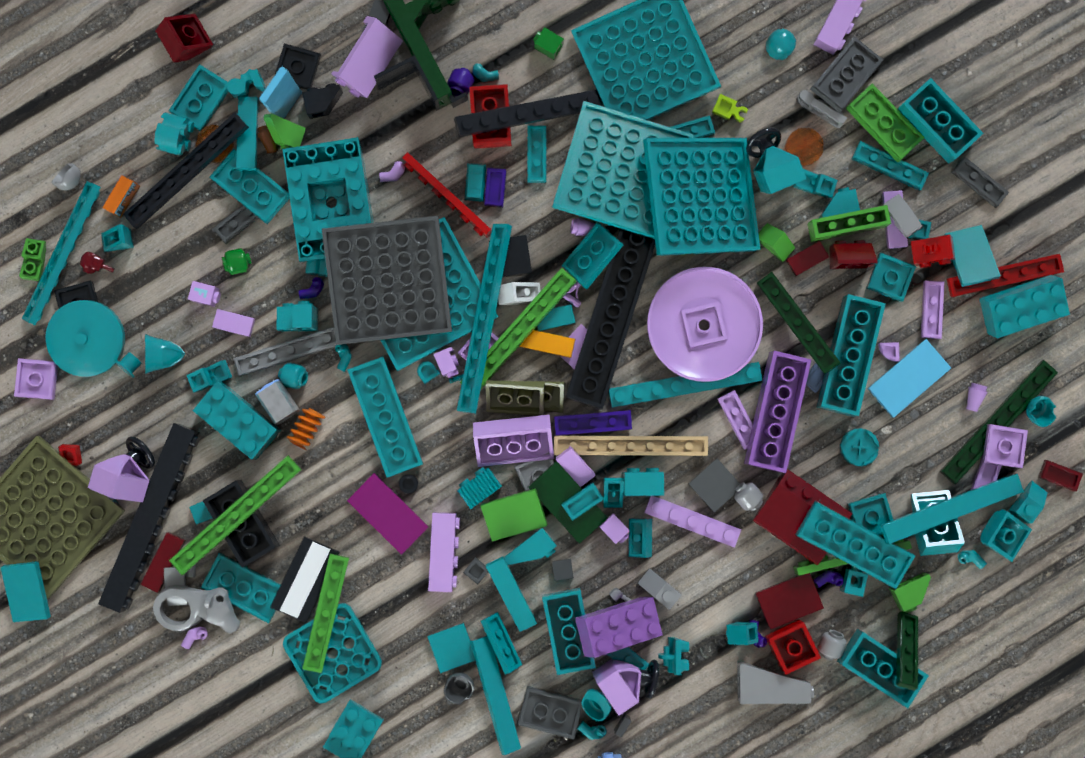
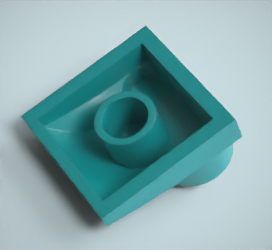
[980,509,1032,562]

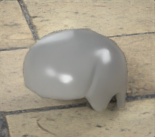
[52,163,81,191]

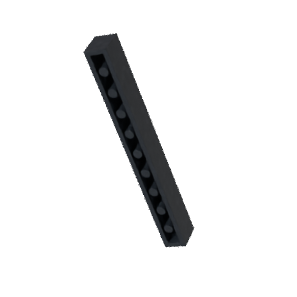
[98,423,200,613]

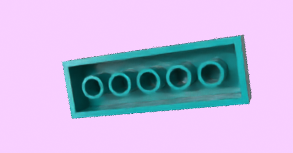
[816,294,886,417]

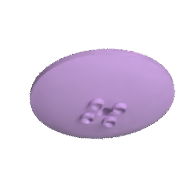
[647,267,763,382]

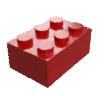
[469,84,512,149]

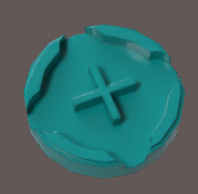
[840,428,879,466]

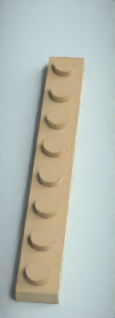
[554,436,708,456]

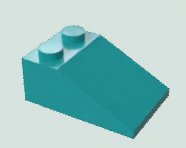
[911,490,965,556]

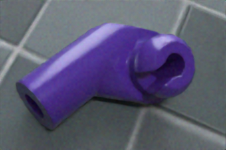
[813,570,844,588]

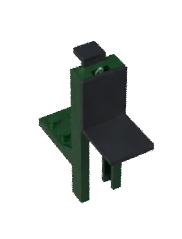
[374,0,468,111]

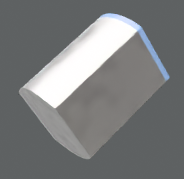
[255,379,300,425]

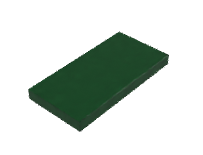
[528,461,608,544]

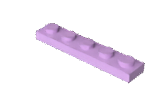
[644,496,741,548]

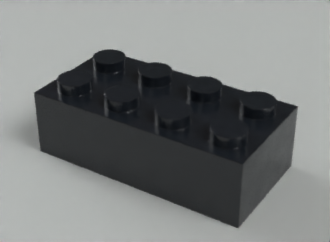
[202,480,280,567]

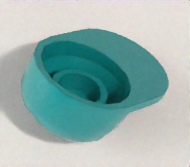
[581,689,611,721]

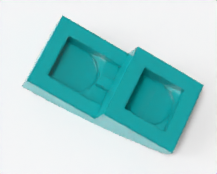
[793,169,838,199]
[186,360,233,393]

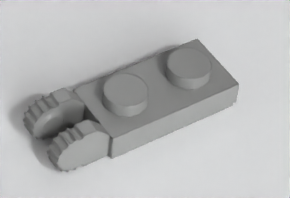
[797,90,847,129]

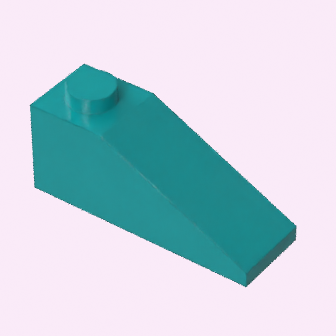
[504,527,557,565]

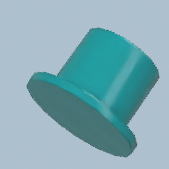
[114,352,142,378]

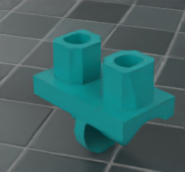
[658,637,689,675]

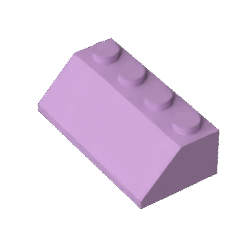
[473,415,554,467]

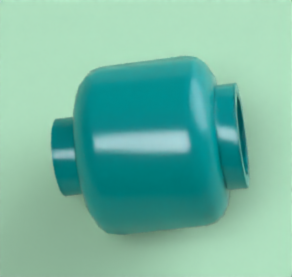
[278,363,308,389]

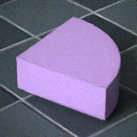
[878,342,900,362]

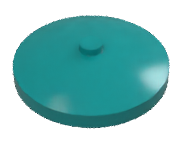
[45,300,125,377]

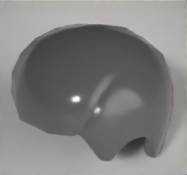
[443,673,475,705]

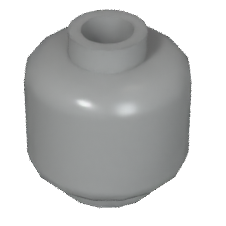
[734,482,763,511]
[818,630,847,661]

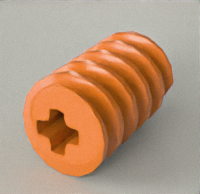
[286,408,326,450]

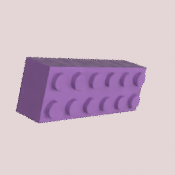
[744,351,811,473]

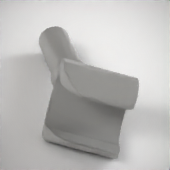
[609,588,632,602]

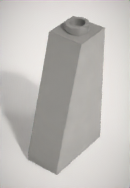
[737,661,814,704]

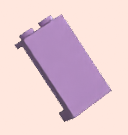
[331,16,403,98]

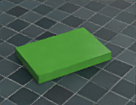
[480,488,548,541]

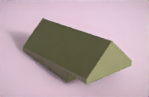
[486,381,566,416]

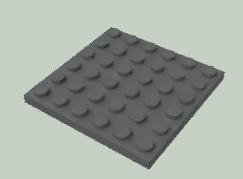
[322,216,452,345]

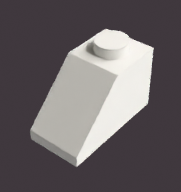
[498,282,541,305]

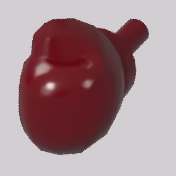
[80,252,115,274]

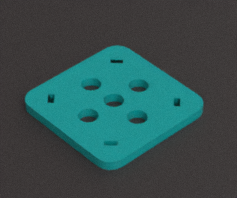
[283,603,382,703]

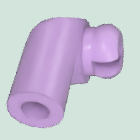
[380,161,405,182]
[181,626,208,649]

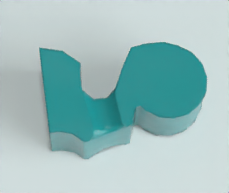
[227,69,266,99]

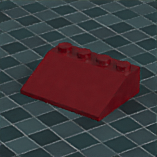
[753,469,852,565]

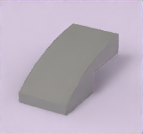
[883,194,922,238]
[164,567,189,606]

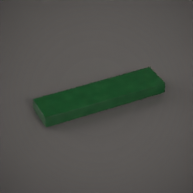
[896,611,918,691]

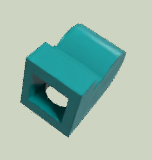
[305,258,328,277]

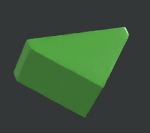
[758,223,795,263]

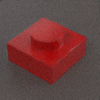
[58,444,82,466]

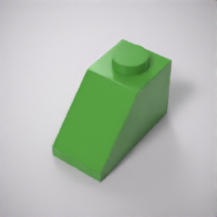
[263,113,306,149]
[889,572,931,613]

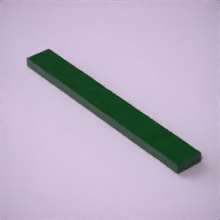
[940,360,1058,485]

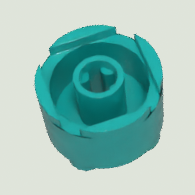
[154,112,194,156]

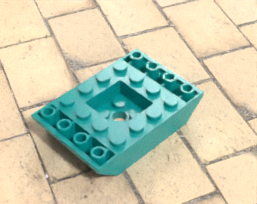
[282,137,374,262]

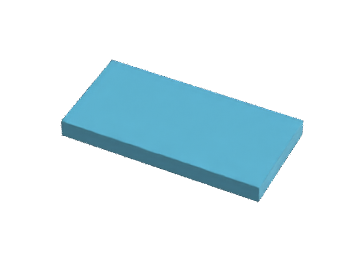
[260,67,302,119]
[867,339,951,418]

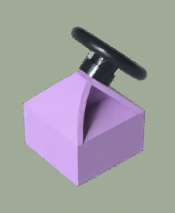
[88,436,155,502]
[592,659,659,715]

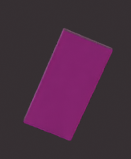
[347,473,429,555]

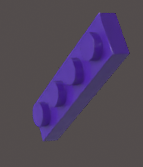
[554,410,632,436]

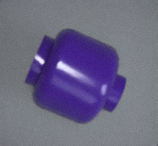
[447,68,474,97]

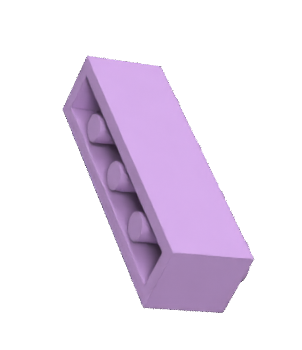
[813,0,866,55]
[428,512,460,592]

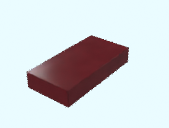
[786,241,829,277]
[1038,460,1083,492]

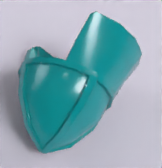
[145,334,185,374]

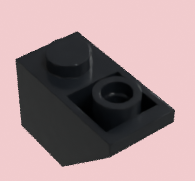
[302,83,343,119]

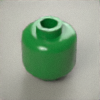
[221,248,252,275]

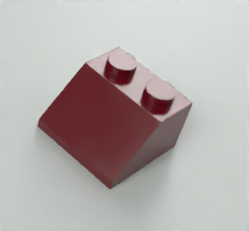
[155,13,213,63]
[829,240,877,269]

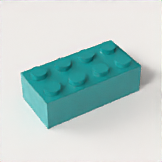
[898,78,984,164]
[979,275,1070,338]
[192,381,281,460]
[542,588,596,675]
[837,629,929,709]

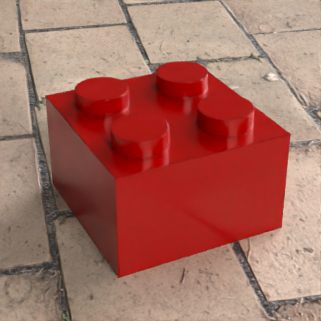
[765,619,821,675]

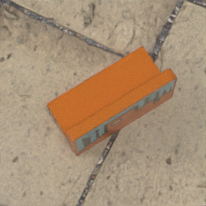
[102,175,140,218]

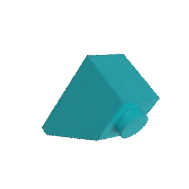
[819,187,860,218]
[1008,481,1048,524]

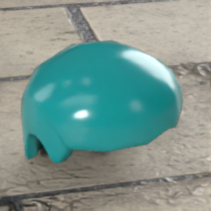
[766,28,796,60]
[1026,396,1056,427]

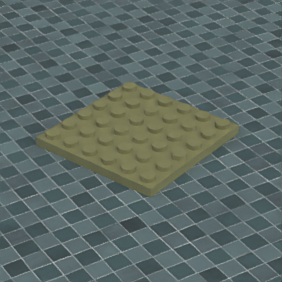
[0,436,126,600]

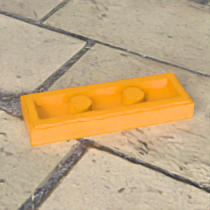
[519,330,576,358]

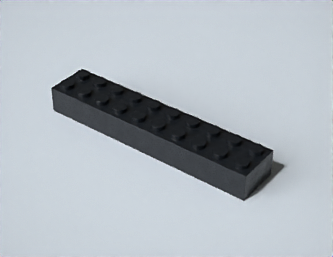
[565,228,655,410]

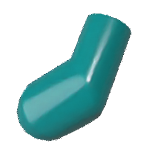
[472,63,499,82]
[335,344,352,372]
[958,550,987,569]
[577,721,607,740]

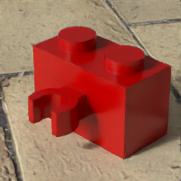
[911,235,955,268]

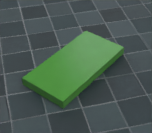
[845,83,925,163]

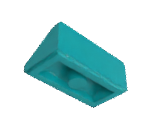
[628,518,652,558]

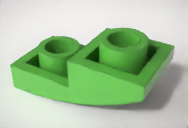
[19,238,46,281]

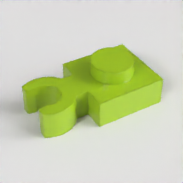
[712,94,748,122]

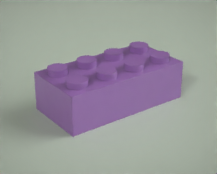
[575,596,663,658]

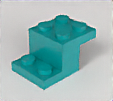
[323,699,384,758]

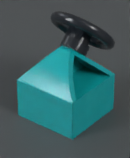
[746,127,806,194]

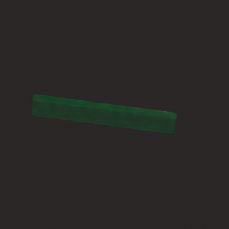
[757,272,841,374]

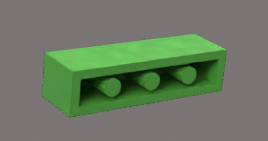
[807,205,891,242]

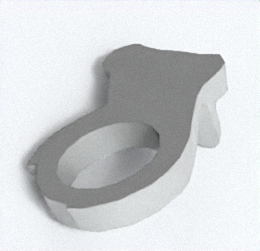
[153,585,240,633]

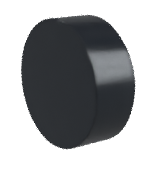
[399,474,419,494]

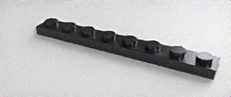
[454,89,603,138]
[123,112,249,229]

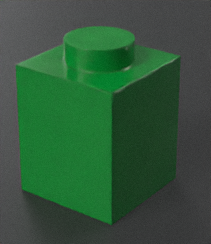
[533,27,564,60]

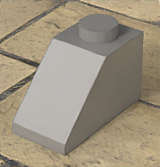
[638,568,682,610]

